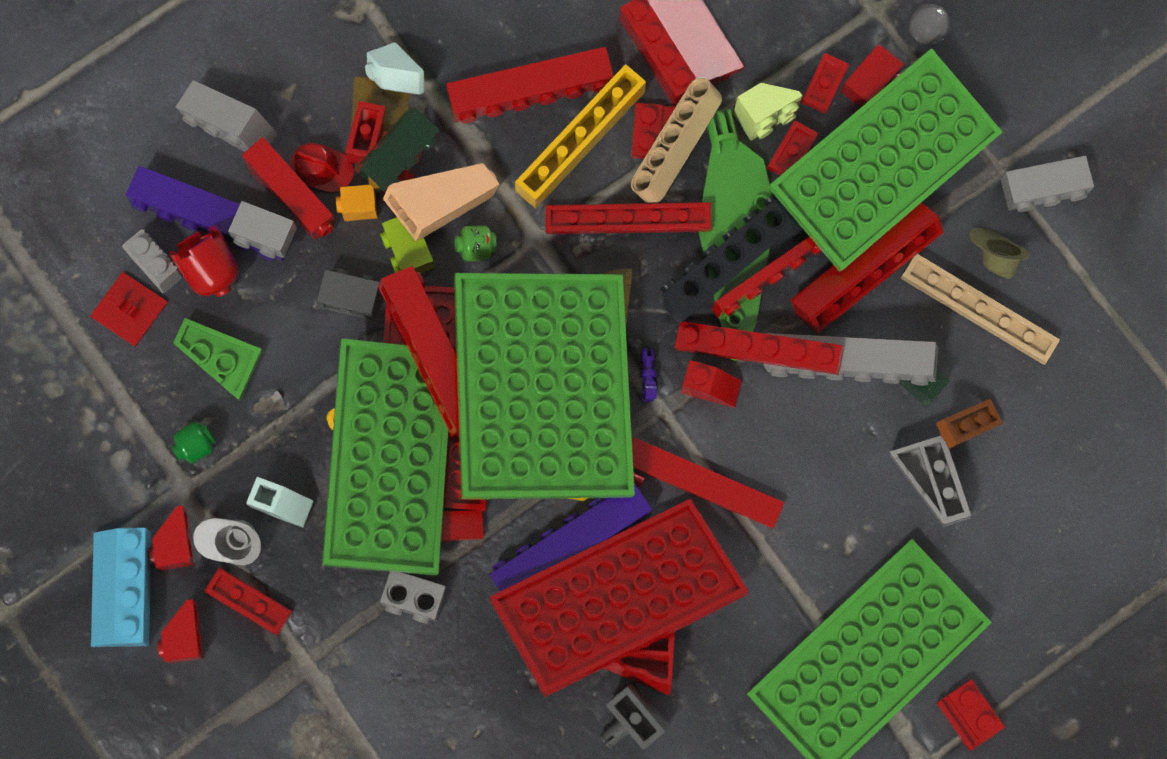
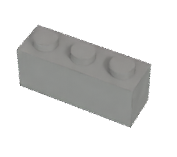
[1001,156,1094,212]

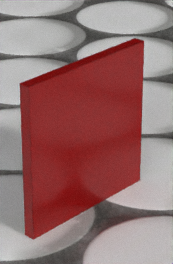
[90,272,168,347]

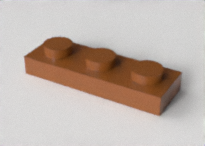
[936,398,1003,449]

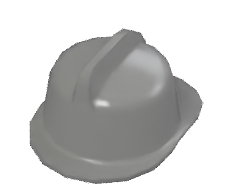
[193,518,261,565]

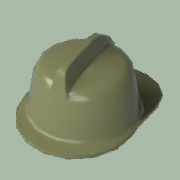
[969,228,1030,279]

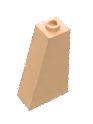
[383,163,499,242]

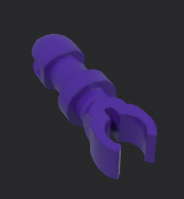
[640,347,657,402]

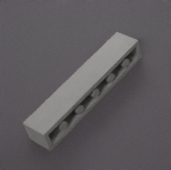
[764,333,938,385]

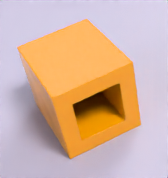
[336,184,378,221]

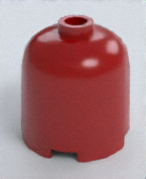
[169,226,239,297]

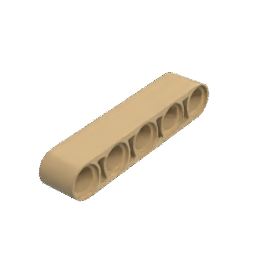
[631,77,722,203]

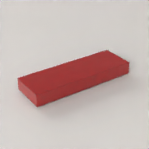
[204,567,293,636]

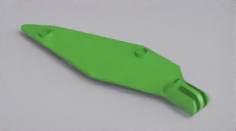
[698,109,775,361]

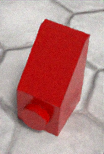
[345,101,386,168]
[681,360,742,408]
[149,506,195,571]
[157,599,203,664]

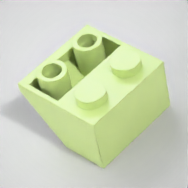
[733,83,802,141]

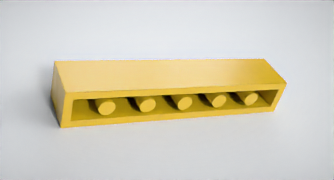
[515,64,646,209]

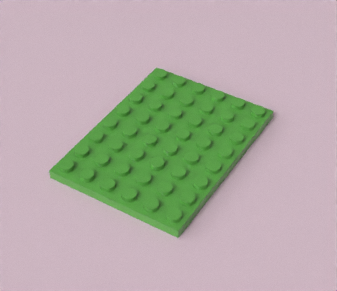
[454,273,634,499]

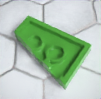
[173,318,263,401]

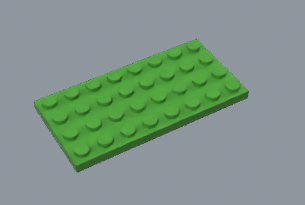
[768,48,1002,272]
[322,338,448,575]
[746,539,992,759]

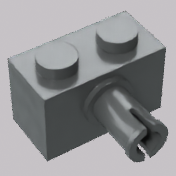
[600,681,670,750]

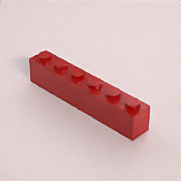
[446,47,614,124]
[790,203,944,334]
[378,266,459,437]

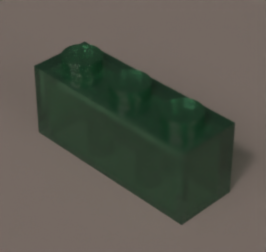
[354,107,439,192]

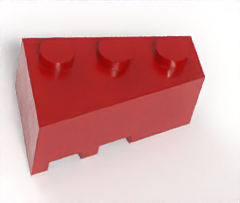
[603,632,675,695]

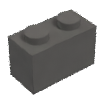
[317,268,381,320]

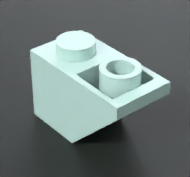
[246,477,314,528]

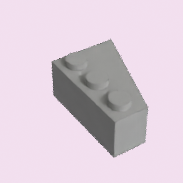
[176,80,277,152]
[889,436,971,527]

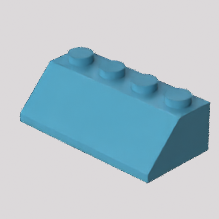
[91,528,152,647]

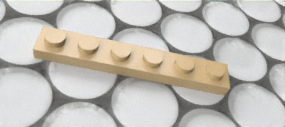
[901,254,1060,365]

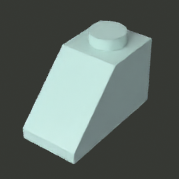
[365,43,424,94]

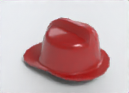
[289,143,354,193]

